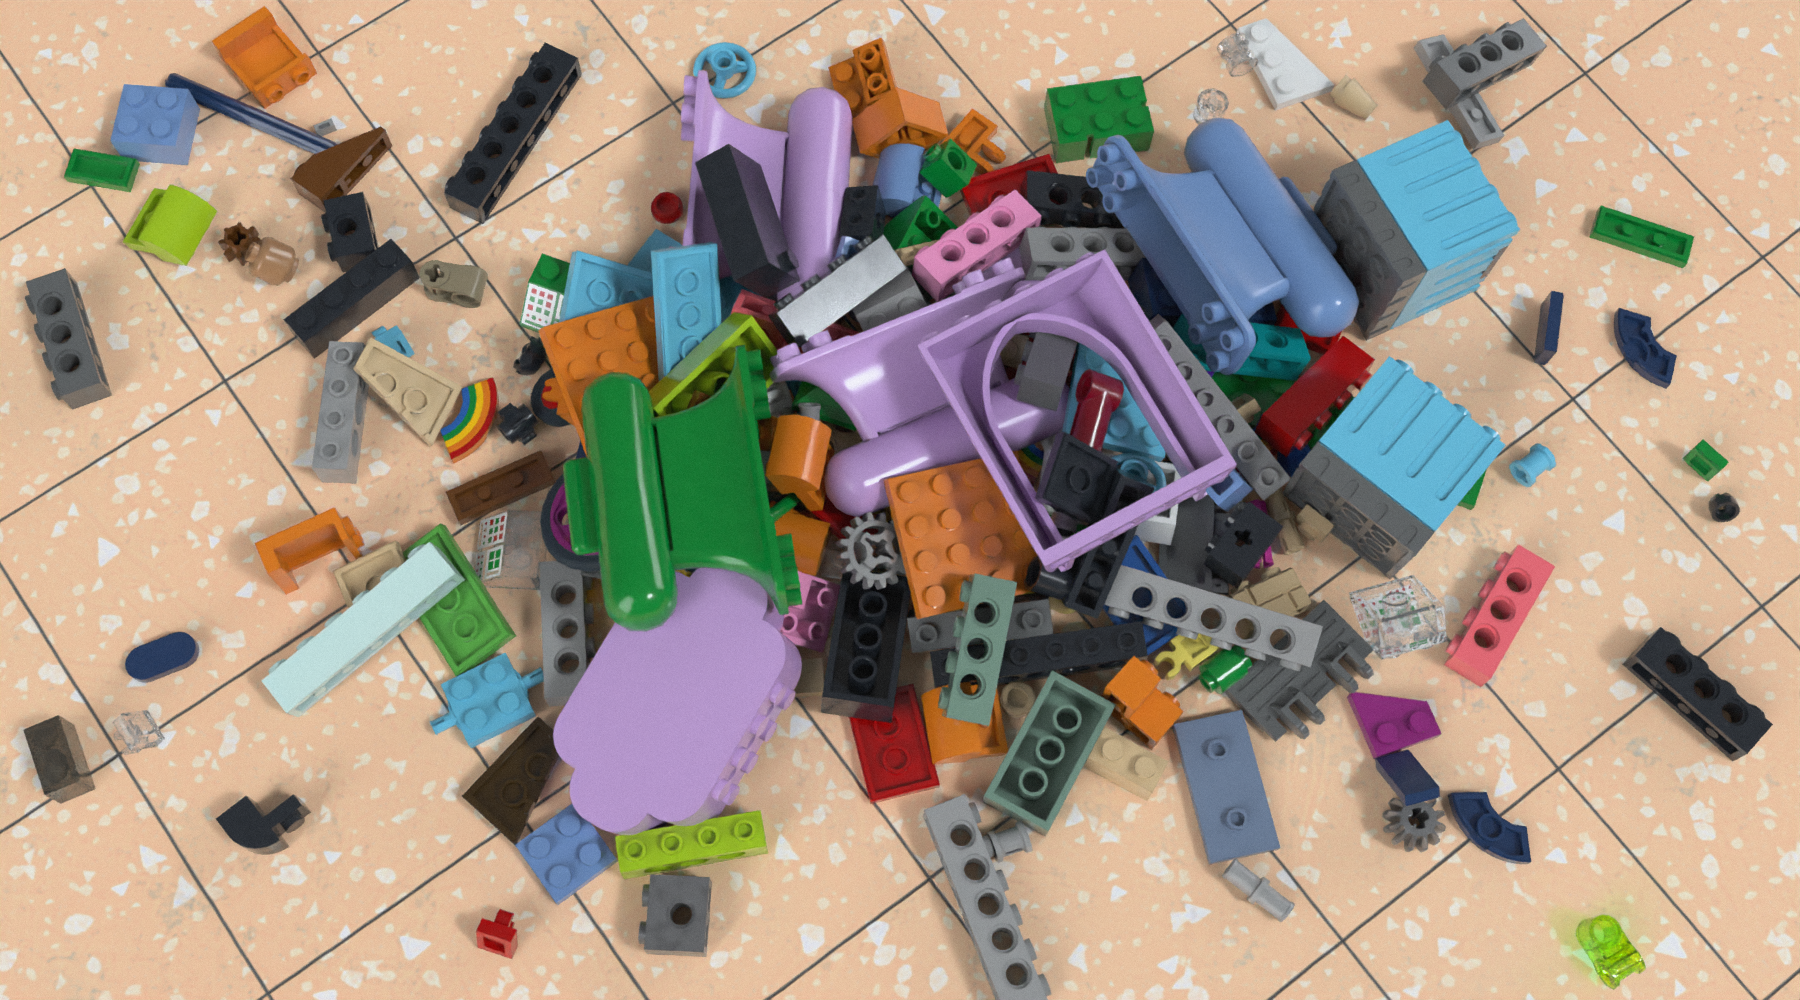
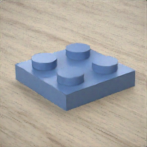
[515,804,618,905]

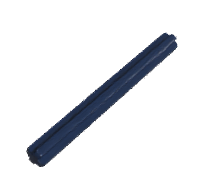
[165,73,337,154]

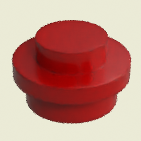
[651,192,684,224]

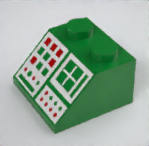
[520,253,570,333]

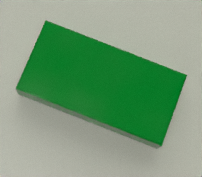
[64,148,140,192]

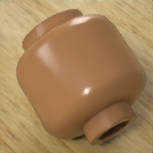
[245,237,299,286]

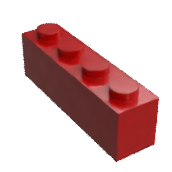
[1255,336,1375,457]

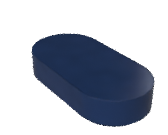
[125,632,199,683]

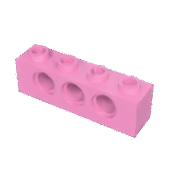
[912,190,1042,302]

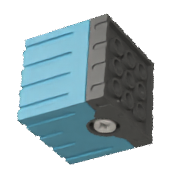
[1313,120,1520,341]
[1283,356,1506,579]

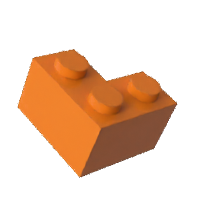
[852,87,948,159]
[1101,656,1184,750]

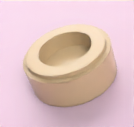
[1000,681,1036,718]

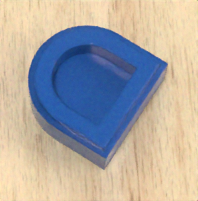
[1277,444,1311,477]

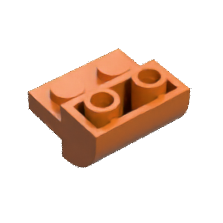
[828,38,897,119]
[765,415,835,511]
[769,500,833,576]
[921,682,1008,765]

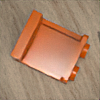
[212,6,317,109]
[255,507,365,595]

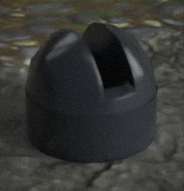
[1708,493,1740,522]

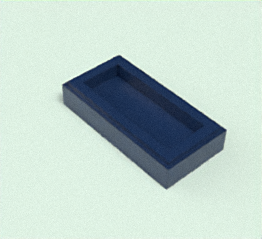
[1534,291,1564,365]
[1375,750,1440,806]

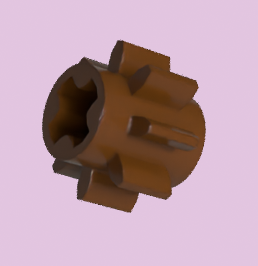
[218,222,261,266]

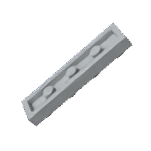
[1414,34,1504,150]

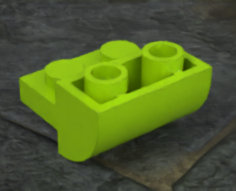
[123,185,217,266]

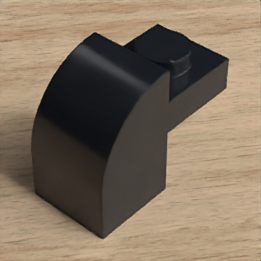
[216,794,311,855]

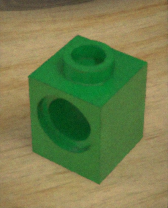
[919,138,977,198]

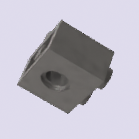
[638,874,712,957]

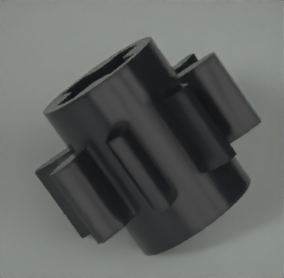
[496,402,539,446]

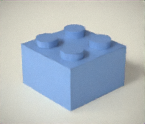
[110,84,200,165]

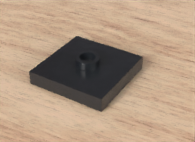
[1035,432,1118,527]

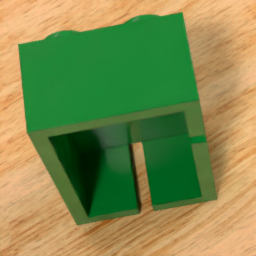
[1044,76,1154,163]

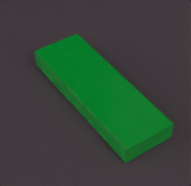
[1589,206,1695,268]

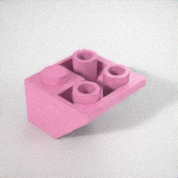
[780,571,840,653]

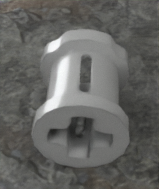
[987,820,1032,863]

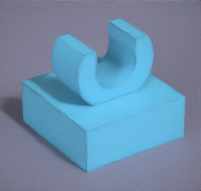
[372,325,415,357]

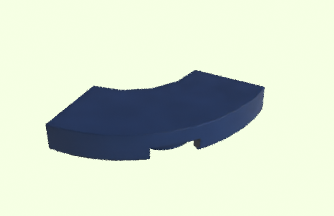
[1448,792,1531,864]

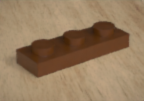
[446,450,555,525]

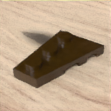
[462,717,559,845]

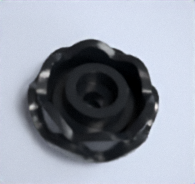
[513,336,547,376]

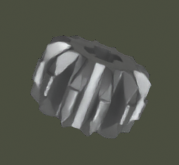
[1382,798,1446,852]

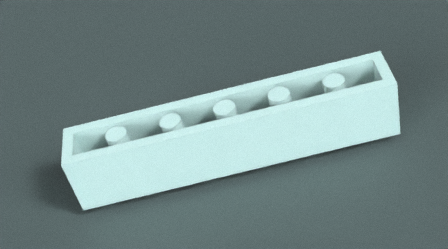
[261,542,465,717]

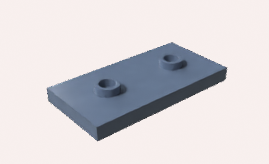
[1172,710,1280,865]

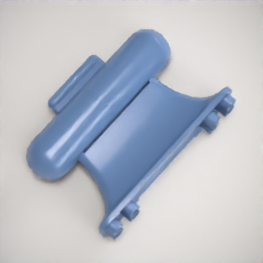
[1086,118,1359,375]

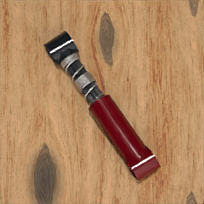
[1024,369,1124,600]

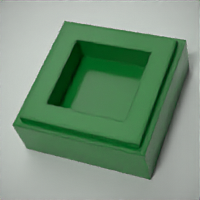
[1682,439,1729,481]

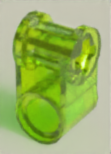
[1576,915,1646,990]

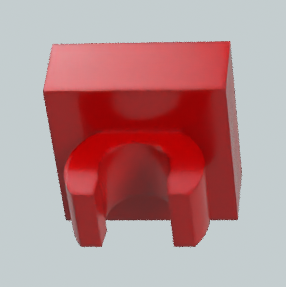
[476,909,518,959]

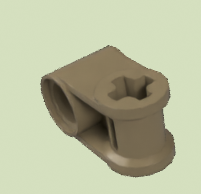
[419,260,488,308]

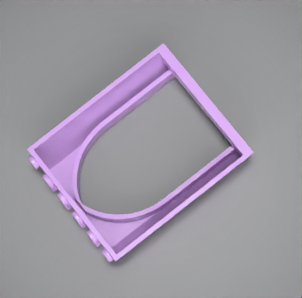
[917,249,1237,573]

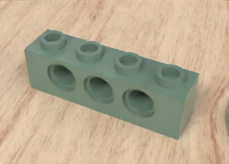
[938,573,1017,726]

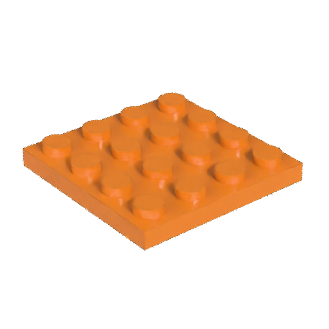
[538,296,659,456]
[884,451,1037,619]

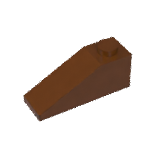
[290,126,392,213]

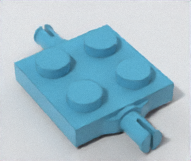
[430,653,544,748]

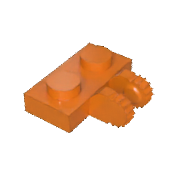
[940,108,1006,175]

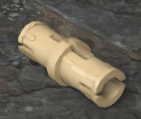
[1263,487,1305,555]

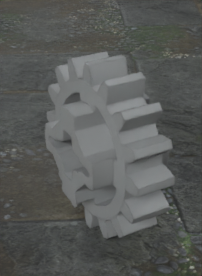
[835,512,906,590]

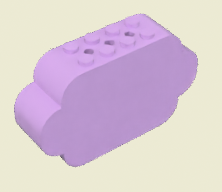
[553,568,802,835]

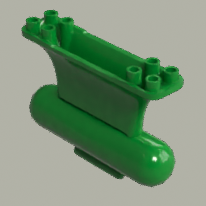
[563,345,802,632]

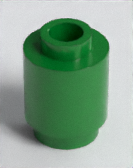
[1198,645,1252,694]

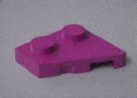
[1347,692,1442,759]

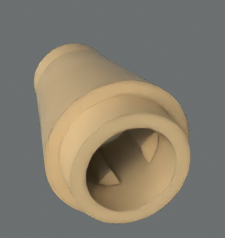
[1329,75,1378,120]

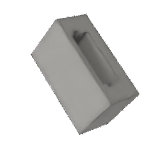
[313,118,337,136]

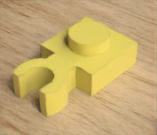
[1153,634,1219,681]

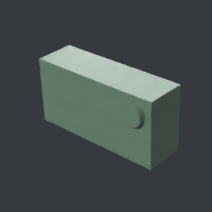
[983,671,1116,837]

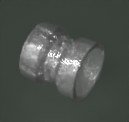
[1217,32,1258,77]

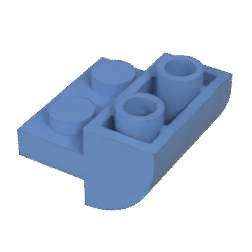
[873,144,942,218]

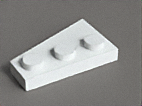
[1236,18,1335,111]

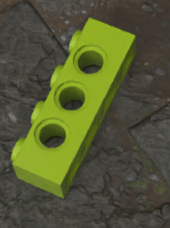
[615,810,768,880]

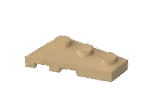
[353,337,463,447]

